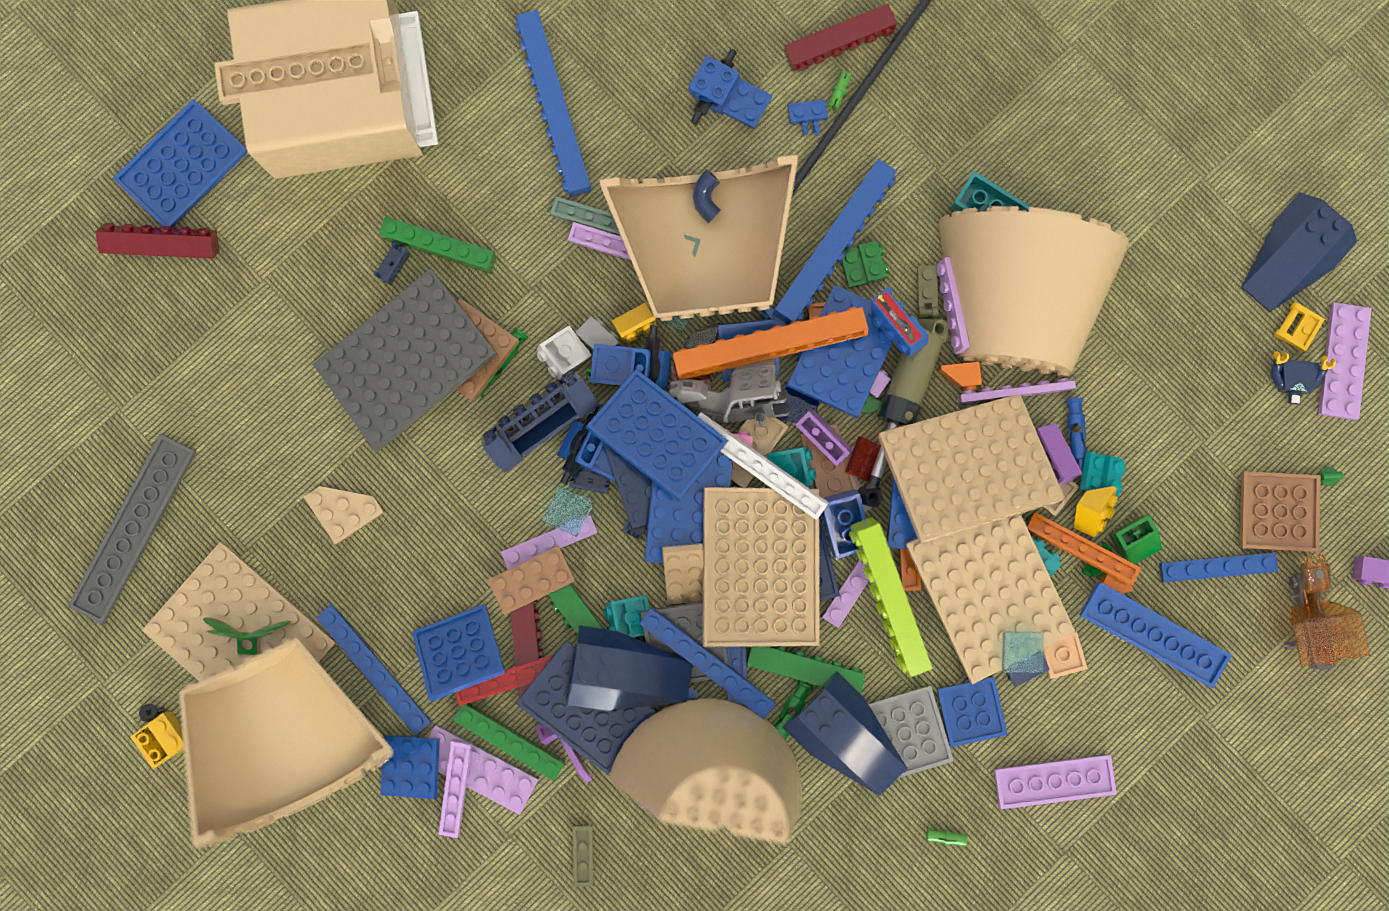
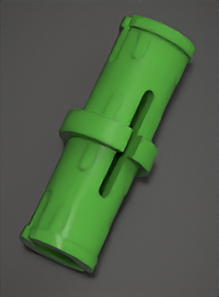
[828,71,852,110]
[926,829,967,847]

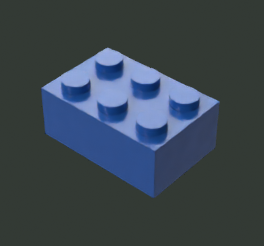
[822,489,866,559]

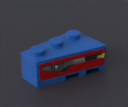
[871,287,928,357]

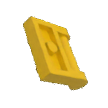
[1274,302,1325,352]

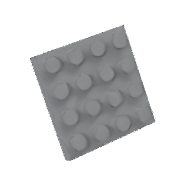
[868,685,954,778]

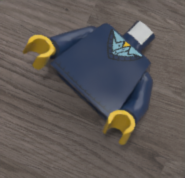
[1270,351,1336,404]

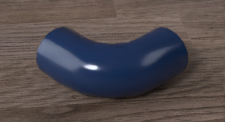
[692,169,721,224]

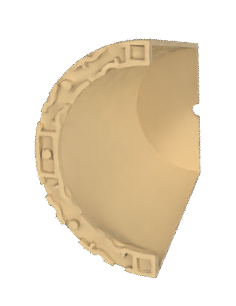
[600,155,798,321]
[939,206,1129,377]
[179,638,393,848]
[609,698,802,844]

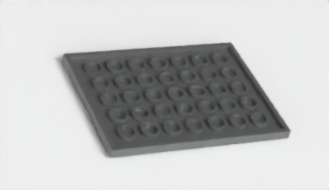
[313,269,498,452]

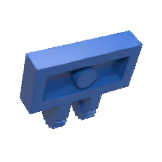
[788,99,828,136]

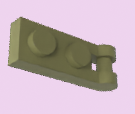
[917,266,939,318]

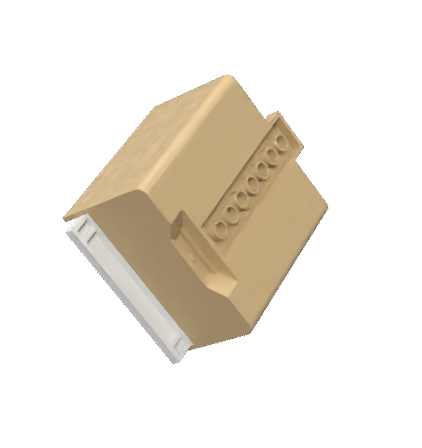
[214,0,439,179]

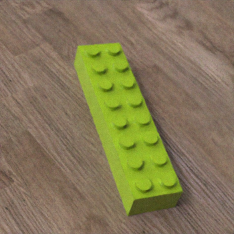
[849,517,933,677]

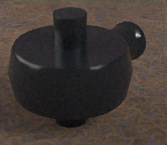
[139,704,165,722]

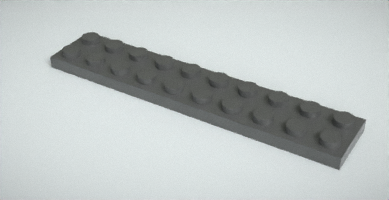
[67,434,197,624]

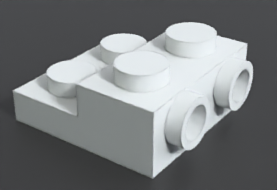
[537,326,592,380]

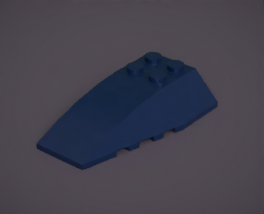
[1241,192,1358,312]
[567,626,692,711]
[782,672,907,796]

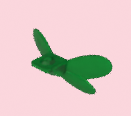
[203,617,291,655]

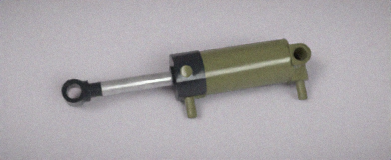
[857,319,951,507]

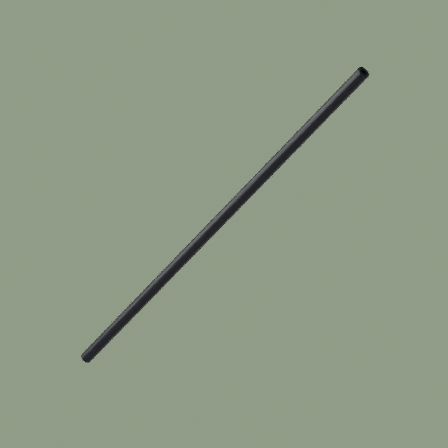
[791,0,932,197]

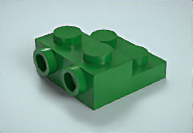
[841,241,889,289]

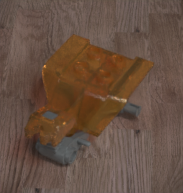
[1284,554,1370,670]

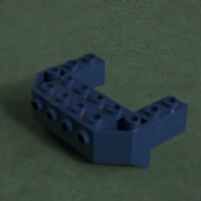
[481,372,600,473]

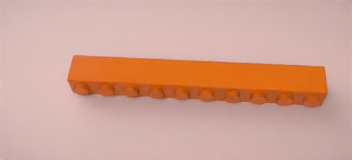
[673,307,868,380]

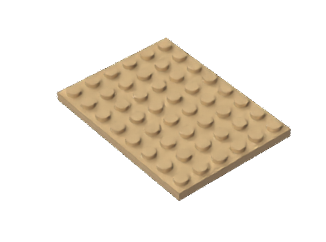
[878,395,1065,544]
[703,488,819,647]
[905,514,1075,684]
[142,542,337,682]

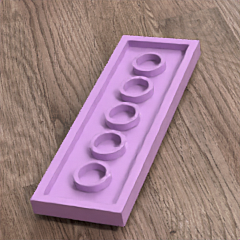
[1318,302,1372,420]
[429,724,539,815]
[994,754,1117,809]

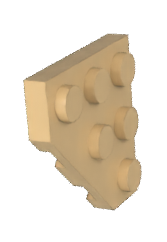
[304,486,385,545]

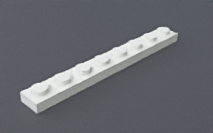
[698,413,829,520]

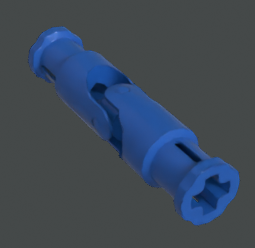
[1066,398,1087,475]

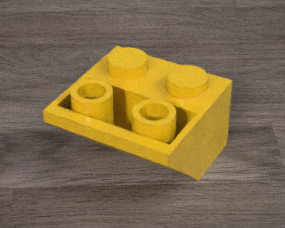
[612,303,656,344]
[1074,486,1118,538]
[131,711,184,769]

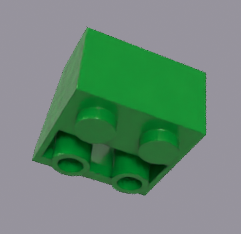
[1109,515,1162,564]

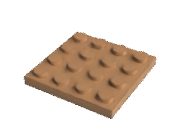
[456,298,520,402]
[1240,471,1321,552]

